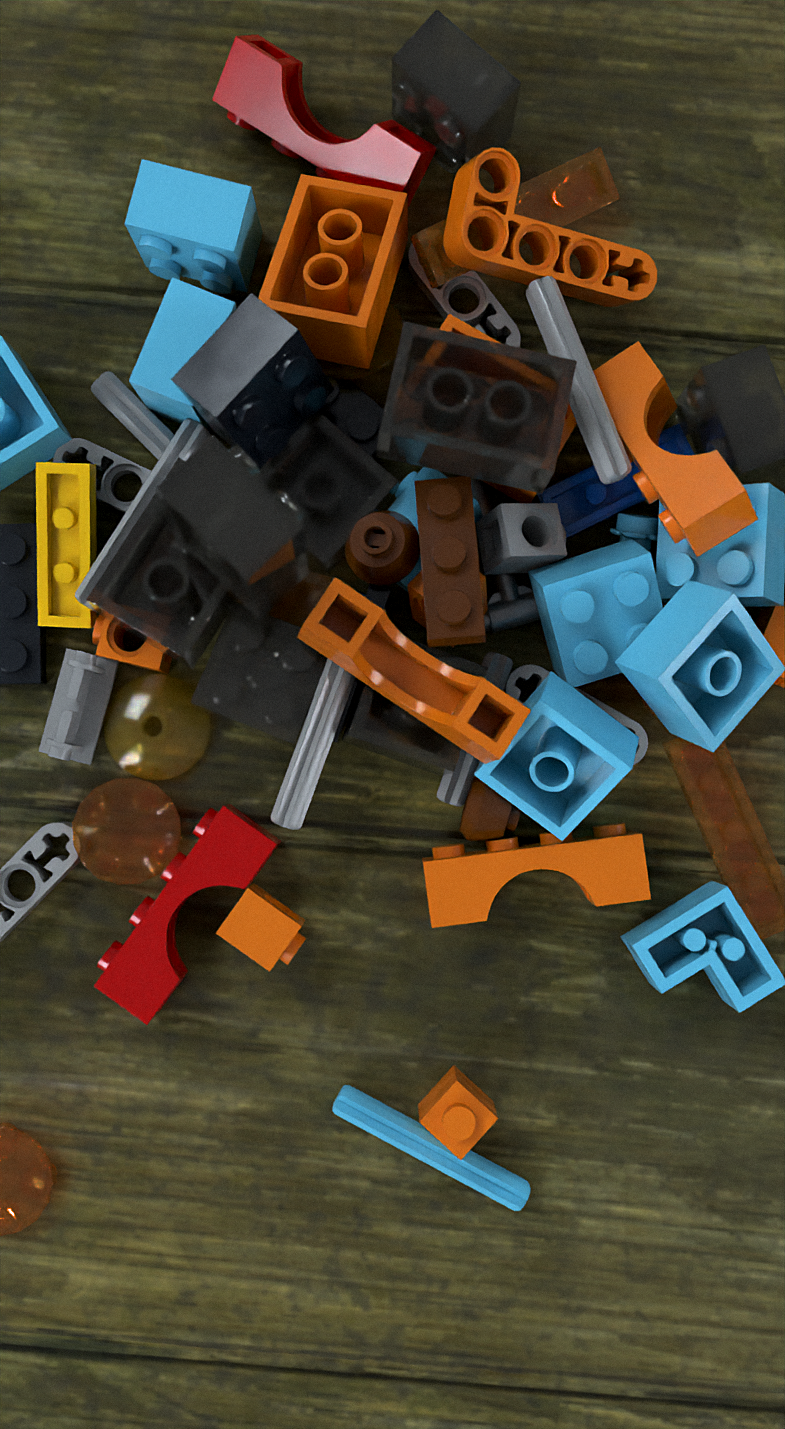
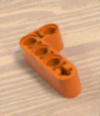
[443,147,657,307]

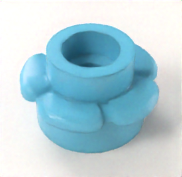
[610,513,658,550]

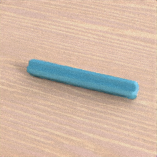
[332,1085,531,1211]

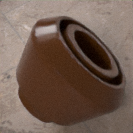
[345,510,420,585]
[459,775,521,841]

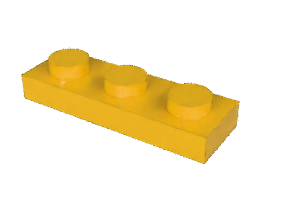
[36,462,97,628]

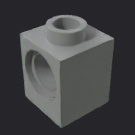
[475,503,567,575]

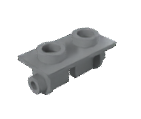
[39,648,119,765]

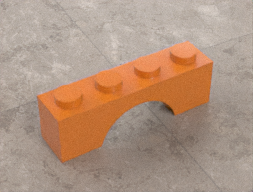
[593,341,758,557]
[297,577,531,764]
[422,822,651,928]

